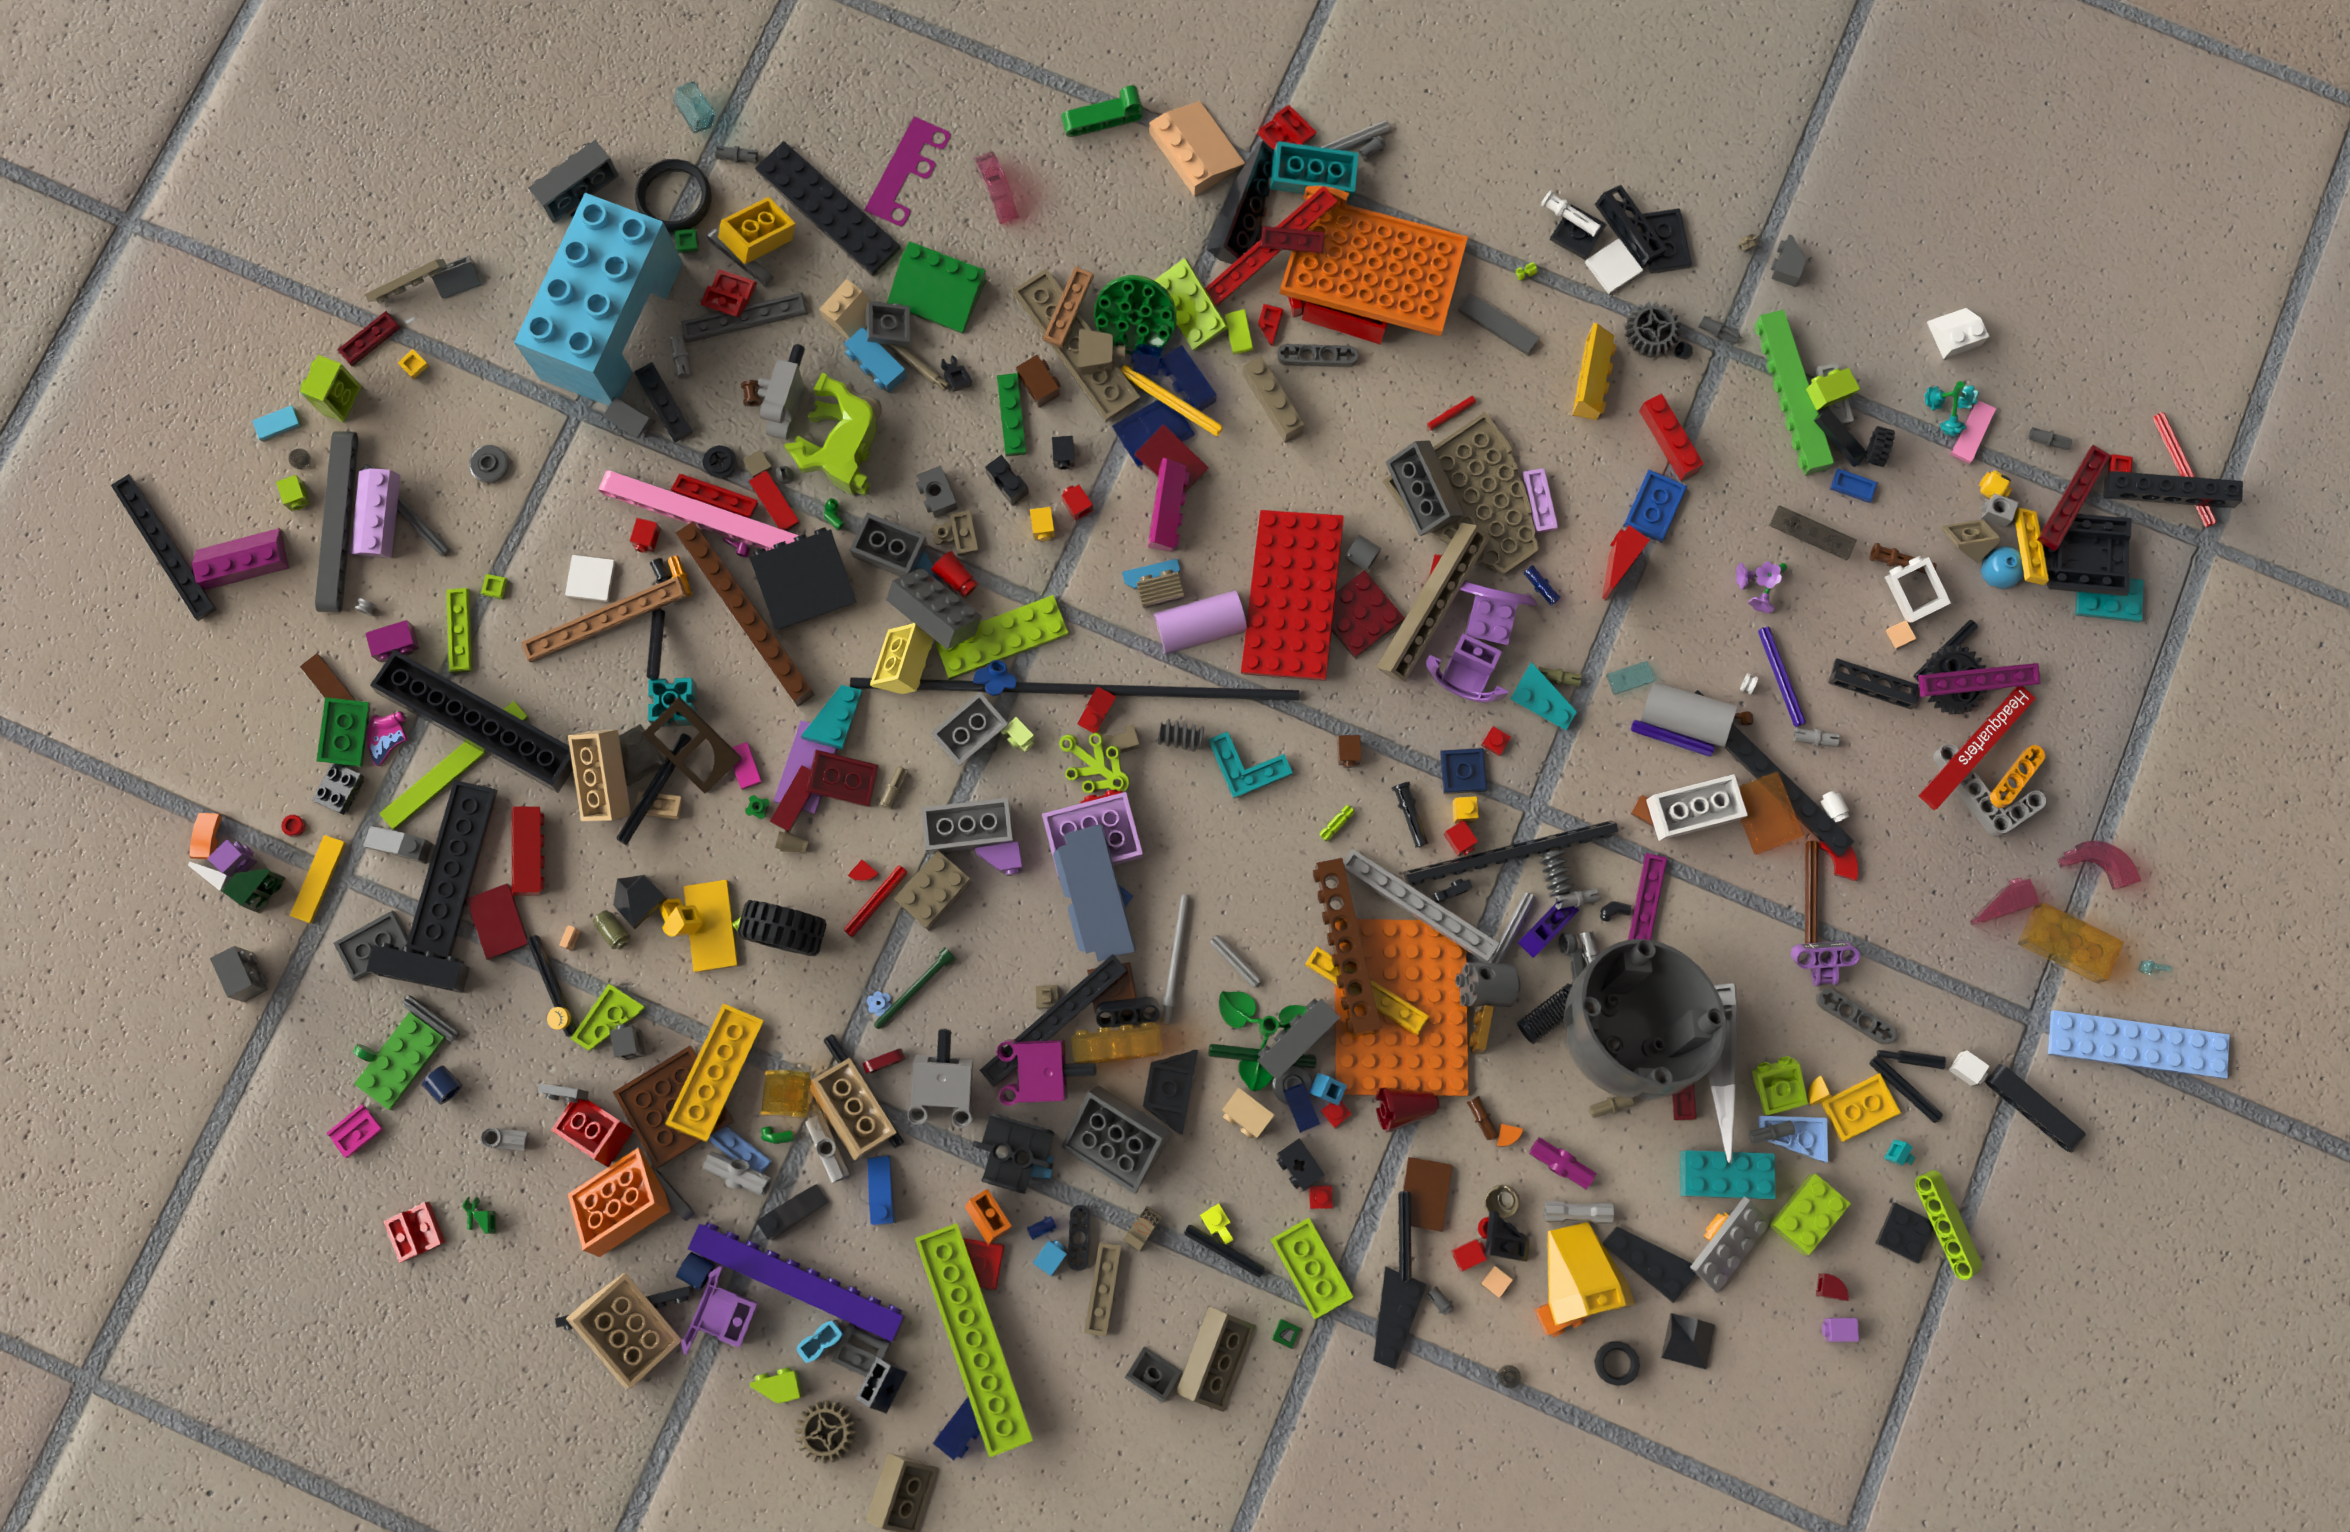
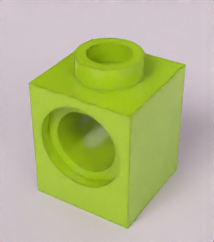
[276,475,311,511]

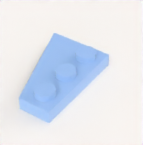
[1758,1116,1828,1163]

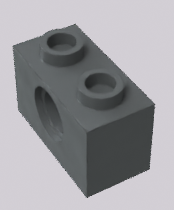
[916,465,958,518]
[610,1023,646,1061]

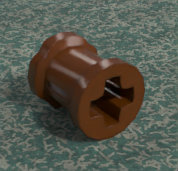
[741,380,762,407]

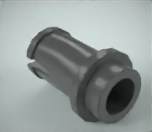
[1358,136,1386,161]
[1426,1286,1454,1316]

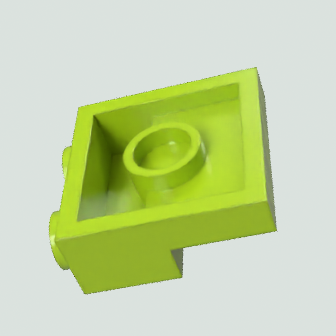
[1752,1056,1808,1116]

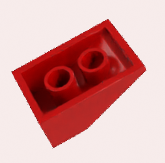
[1602,525,1650,600]
[551,1099,634,1167]

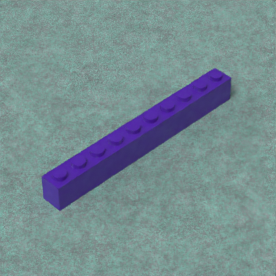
[688,1222,905,1342]

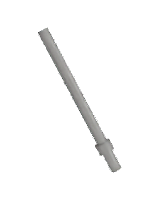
[1161,895,1190,1025]

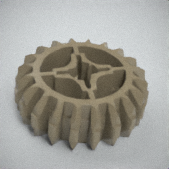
[795,1400,857,1464]

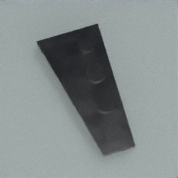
[1602,1226,1696,1303]
[1373,1267,1427,1370]

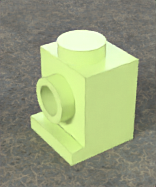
[1000,717,1035,752]

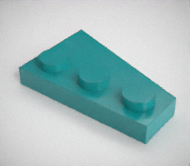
[1510,661,1577,730]
[801,685,862,750]

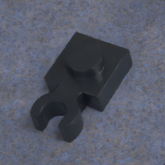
[941,356,972,392]
[1433,879,1473,903]

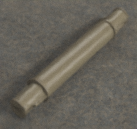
[887,344,949,391]

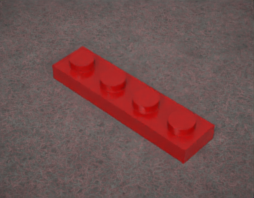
[671,473,758,519]

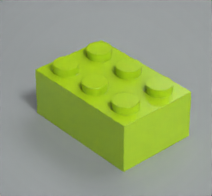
[300,355,362,423]
[1769,1174,1851,1255]

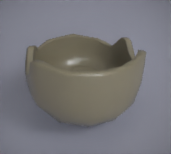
[1484,1184,1520,1219]

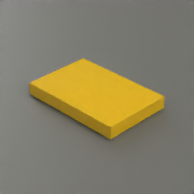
[1820,1073,1901,1142]

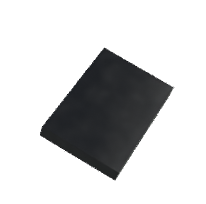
[1641,208,1692,274]

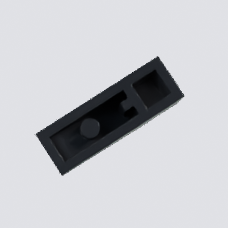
[756,1184,829,1240]

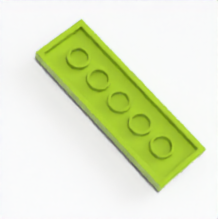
[934,595,1069,680]

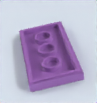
[774,721,837,815]

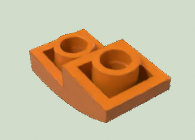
[1303,186,1349,209]
[189,813,222,859]

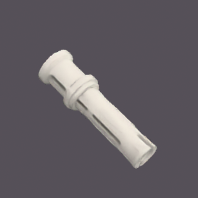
[1541,190,1601,237]

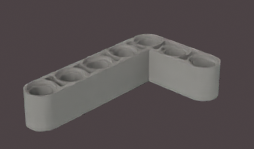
[1933,744,2046,837]

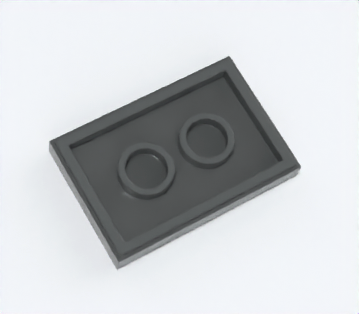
[334,910,408,981]

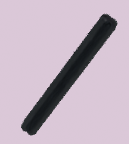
[527,935,577,1037]

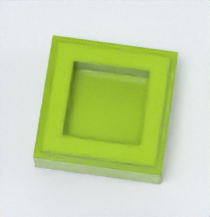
[481,574,508,600]

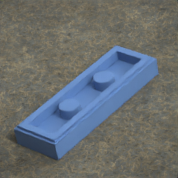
[709,1126,773,1174]

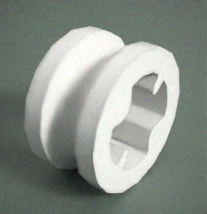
[1740,673,1758,695]

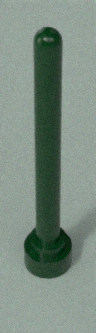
[874,947,957,1029]

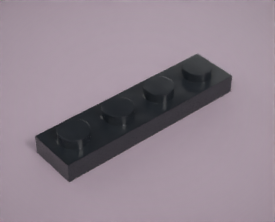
[634,362,693,443]

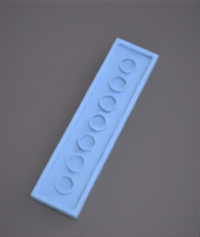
[2048,1010,2230,1079]

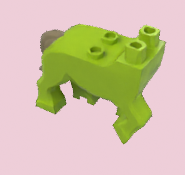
[784,372,882,496]

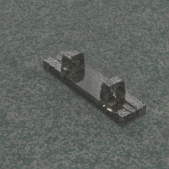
[1769,505,1857,560]

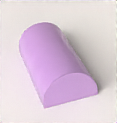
[1154,590,1247,655]

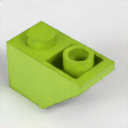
[749,1367,803,1404]

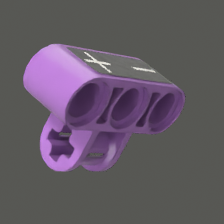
[1790,941,1860,987]

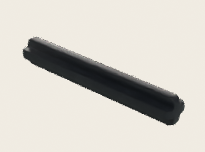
[646,608,665,681]
[1913,620,1978,682]
[1869,1055,1943,1123]
[1398,1191,1412,1282]
[1184,1225,1265,1278]

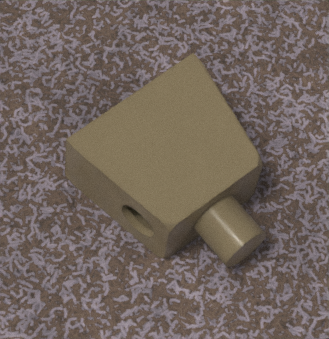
[1079,329,1125,374]

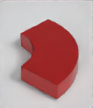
[1819,841,1858,881]

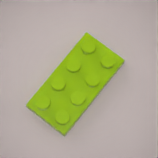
[1154,258,1228,351]
[1270,1217,1353,1320]

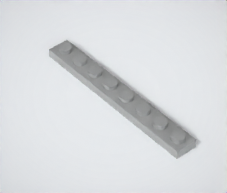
[1344,849,1499,963]

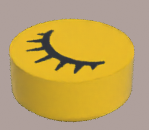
[547,1007,571,1029]

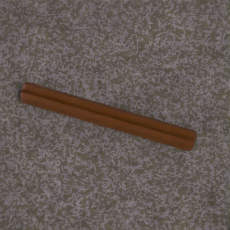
[1805,841,1819,944]

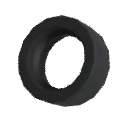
[1594,1341,1640,1386]

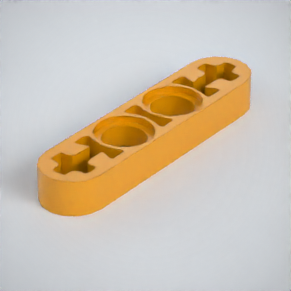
[1990,745,2045,808]

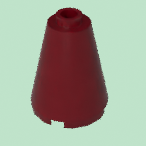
[1376,1087,1440,1132]

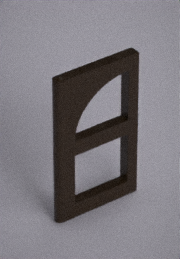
[642,697,742,794]

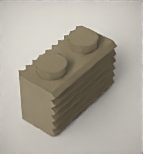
[1136,570,1184,608]

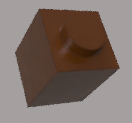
[1337,735,1361,768]

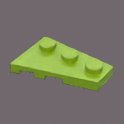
[571,984,646,1051]

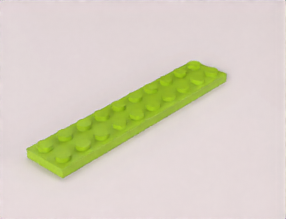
[914,1223,1033,1458]

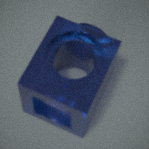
[1131,344,1163,376]

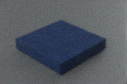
[1440,748,1487,794]

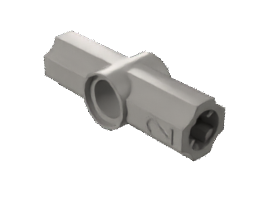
[805,1114,850,1183]
[703,1151,772,1197]

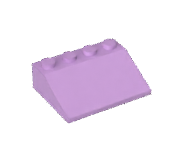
[1042,792,1143,880]

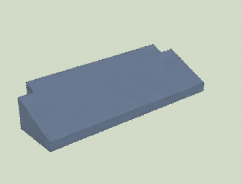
[1053,824,1136,962]

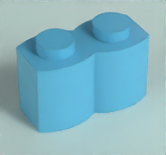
[796,1320,845,1363]

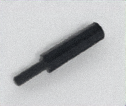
[1877,1050,1946,1070]

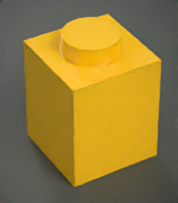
[1030,507,1055,541]
[1452,797,1479,824]

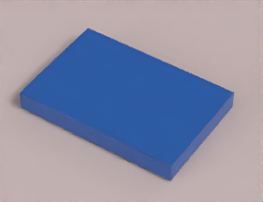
[1623,470,1687,543]

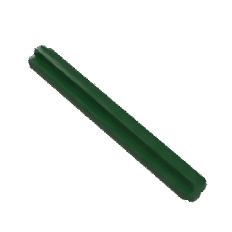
[1208,1044,1317,1068]

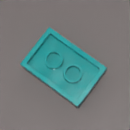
[2075,578,2144,623]

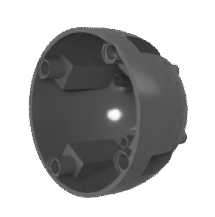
[1564,939,1726,1100]

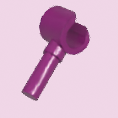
[723,537,750,558]

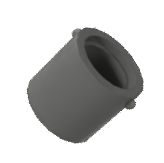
[1345,535,1381,571]

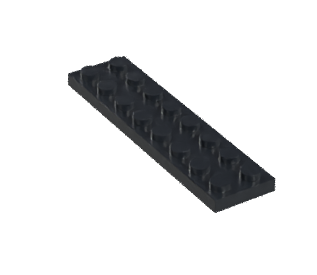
[755,141,901,276]
[406,780,498,958]

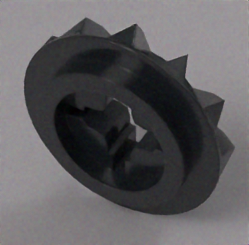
[703,445,737,479]

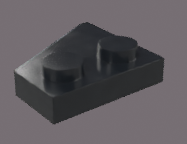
[1485,1211,1530,1262]

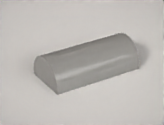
[1641,681,1738,748]

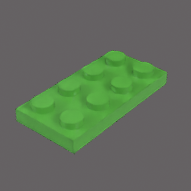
[354,1012,446,1110]

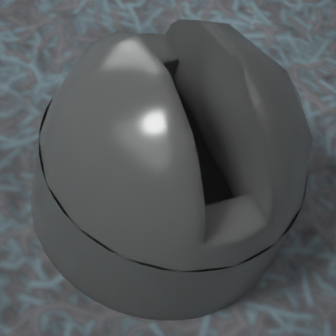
[776,466,794,484]

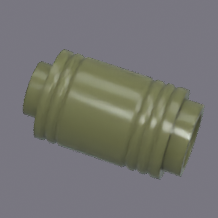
[593,910,630,950]

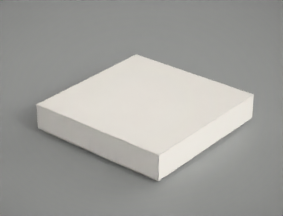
[1585,239,1643,294]
[565,555,616,602]

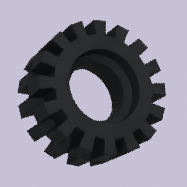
[1865,426,1895,467]

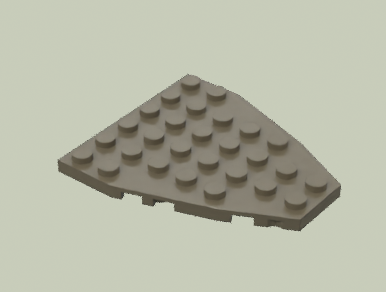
[1383,412,1539,576]

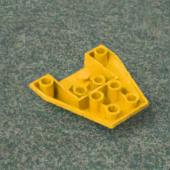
[1548,1222,1635,1325]

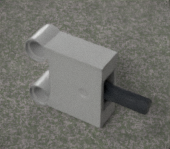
[758,344,805,440]
[908,1028,974,1128]

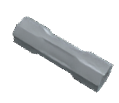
[1544,1201,1614,1224]

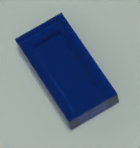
[1283,1083,1320,1133]

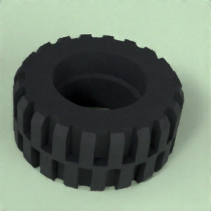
[737,900,827,957]

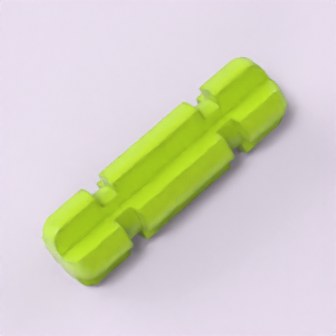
[1320,805,1355,842]

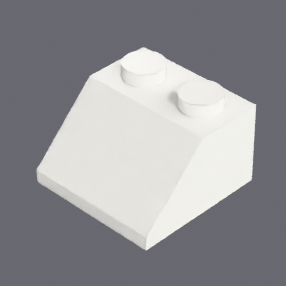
[1927,308,1989,359]

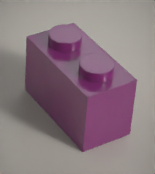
[365,620,420,662]

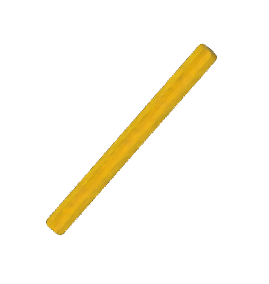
[1120,365,1223,436]

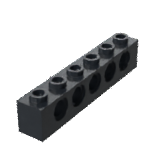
[2103,471,2243,508]

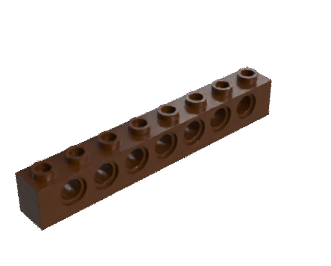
[1313,858,1381,1037]

